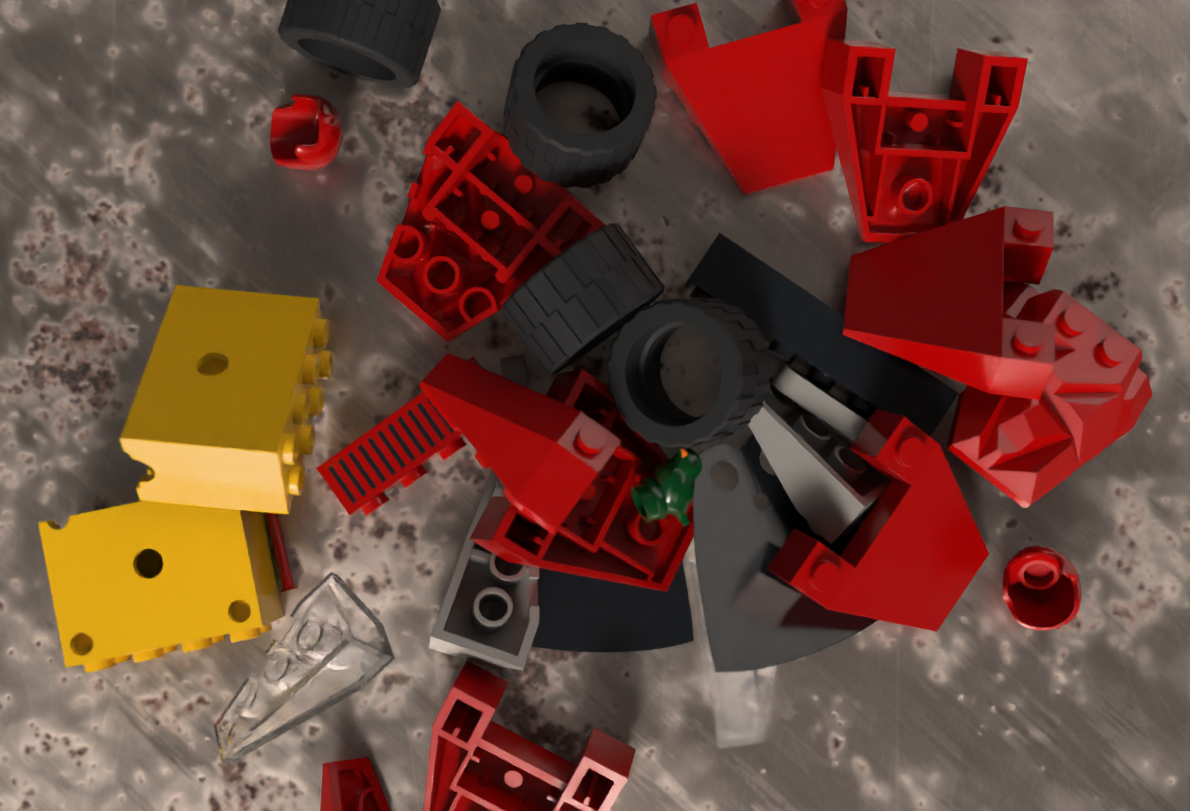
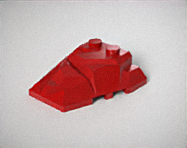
[376,101,606,342]
[947,281,1153,508]

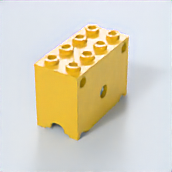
[120,285,334,514]
[38,501,284,673]

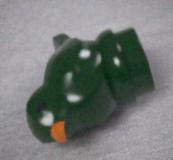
[631,446,702,527]

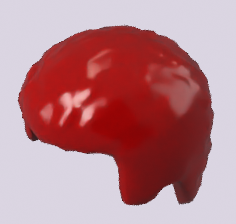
[270,94,343,171]
[1002,545,1082,631]

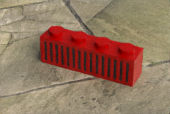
[316,356,483,517]

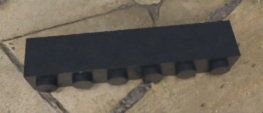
[685,233,959,436]

